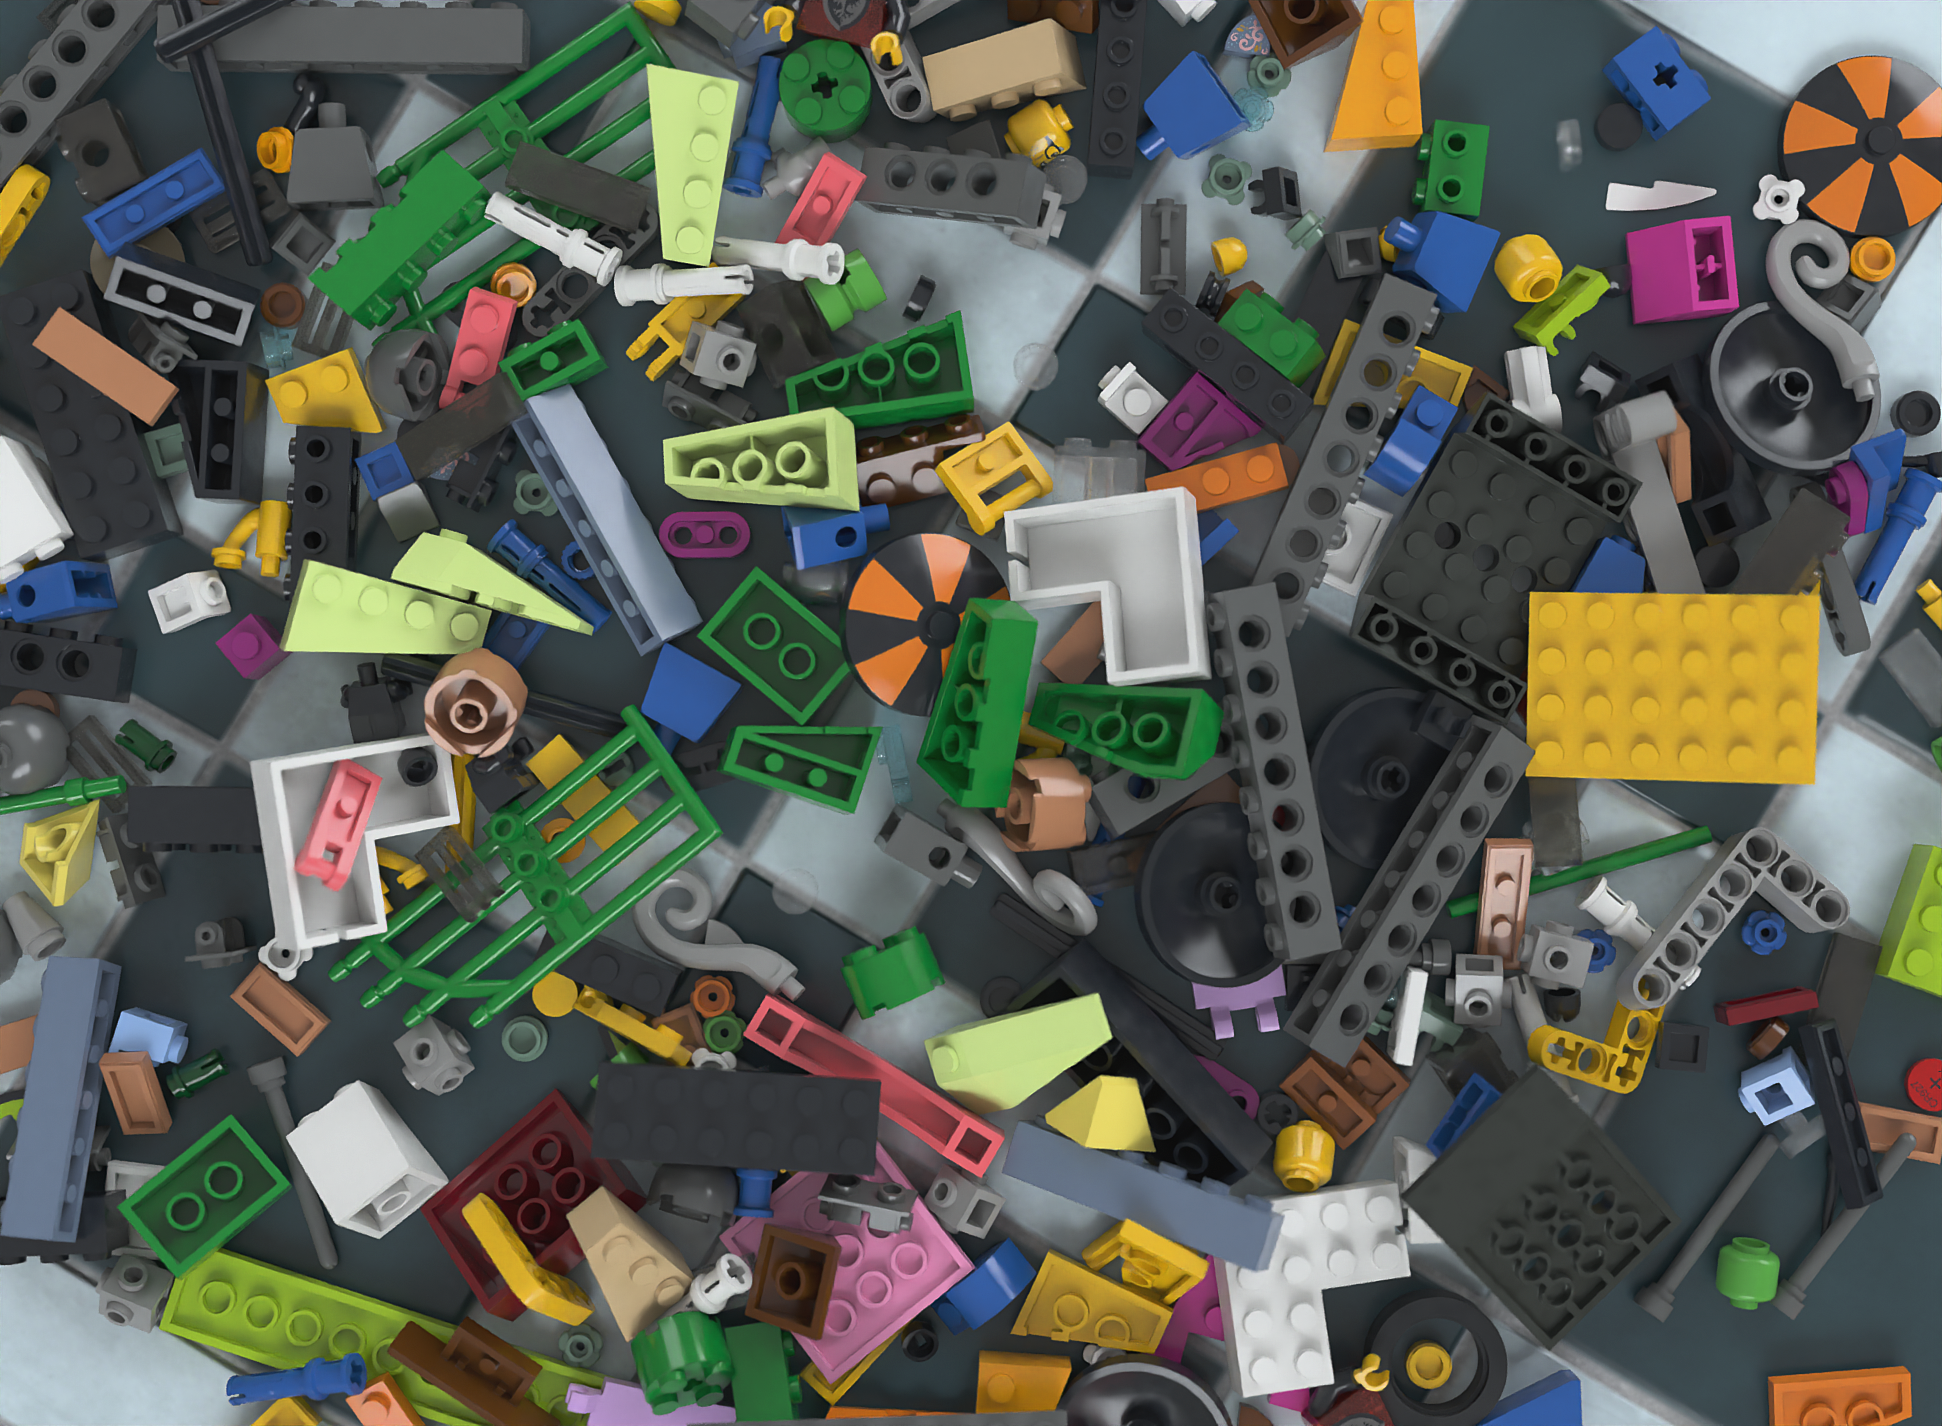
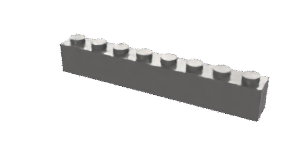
[157,0,531,75]

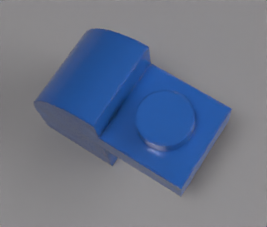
[1363,385,1458,497]
[930,1237,1037,1336]

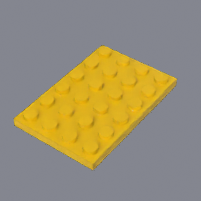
[1526,592,1820,785]

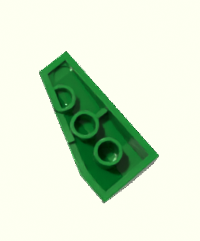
[1028,682,1224,780]

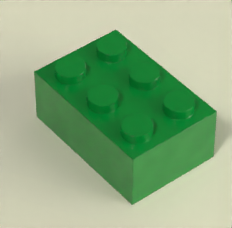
[697,566,851,727]
[117,1114,293,1281]

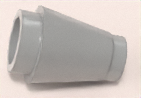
[2,891,66,961]

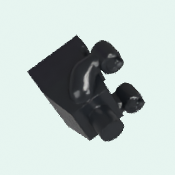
[340,662,413,744]
[465,737,541,814]

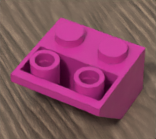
[1625,216,1739,325]

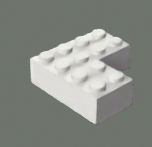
[1004,487,1211,687]
[250,732,460,950]
[1213,1179,1411,1398]

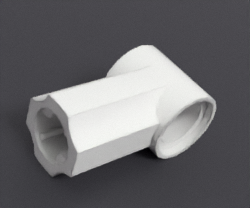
[1504,346,1562,434]

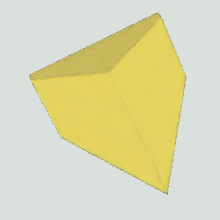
[19,799,100,906]
[1045,1076,1156,1152]

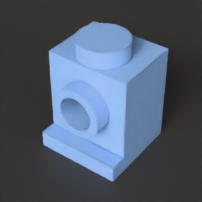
[108,1007,188,1067]
[1738,1046,1815,1126]

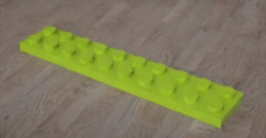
[159,1248,617,1426]

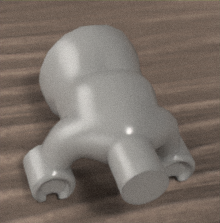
[762,136,833,203]

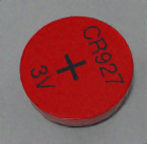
[1904,1058,1942,1111]

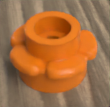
[690,975,735,1020]

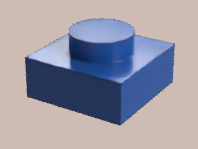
[355,441,417,502]

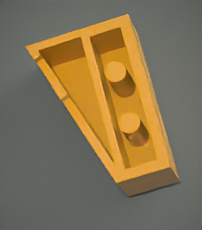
[1324,0,1423,152]
[975,1350,1072,1414]

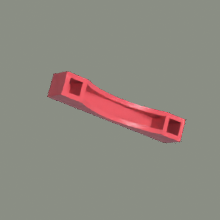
[743,993,1005,1178]

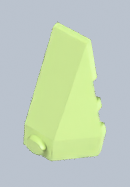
[391,529,594,636]
[924,993,1112,1115]

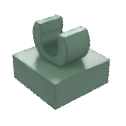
[1417,989,1463,1052]

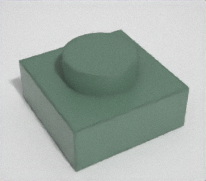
[144,423,188,479]

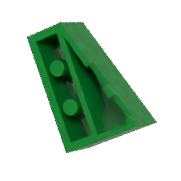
[716,726,882,815]

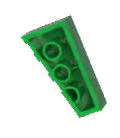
[308,149,492,331]
[785,310,974,430]
[916,598,1039,808]

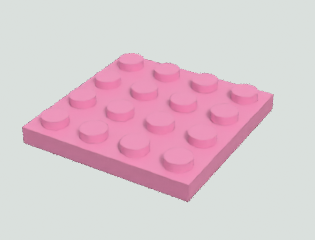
[719,1140,975,1384]

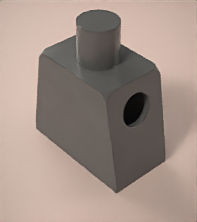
[287,103,384,212]
[874,803,983,889]

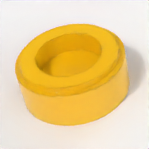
[634,0,682,26]
[532,971,580,1017]
[1404,1340,1452,1389]

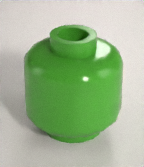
[1715,1237,1780,1310]

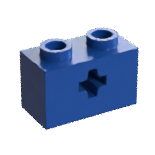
[1602,25,1711,141]

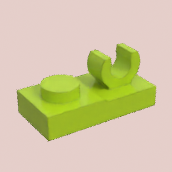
[1512,265,1611,356]

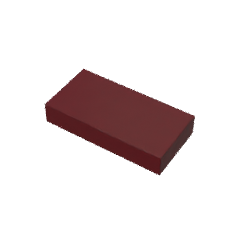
[1713,986,1819,1026]

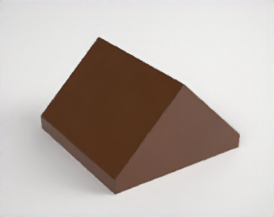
[1248,0,1364,70]
[745,1223,842,1340]

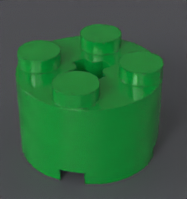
[779,39,873,144]
[840,926,946,1020]
[631,1311,735,1416]

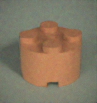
[424,648,528,757]
[995,757,1092,852]

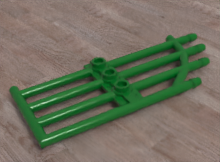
[371,1,678,347]
[328,705,724,1029]

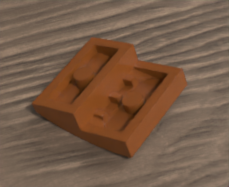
[1279,1035,1411,1150]

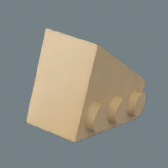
[922,18,1087,121]
[566,1186,695,1343]

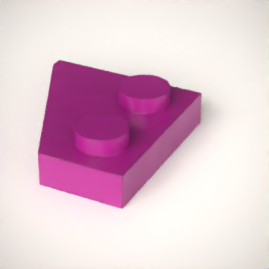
[1136,372,1262,471]

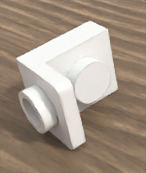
[1097,362,1169,437]
[148,570,231,634]

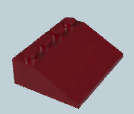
[420,1089,647,1322]

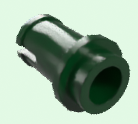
[115,719,177,773]
[166,1048,230,1099]

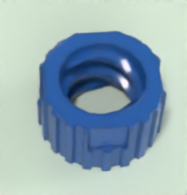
[561,541,596,581]

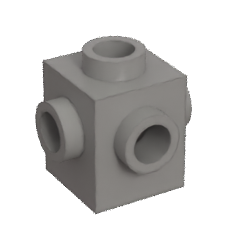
[1003,183,1067,250]
[679,320,757,390]
[1517,920,1594,990]
[1445,954,1512,1029]
[393,1015,475,1096]
[923,1163,1006,1239]
[96,1253,174,1334]

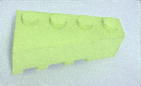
[646,64,739,267]
[663,407,860,511]
[279,559,492,654]

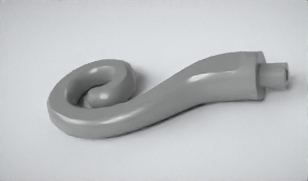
[1765,219,1880,402]
[937,798,1098,936]
[632,867,805,1002]

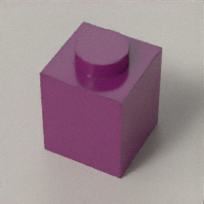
[215,614,294,680]

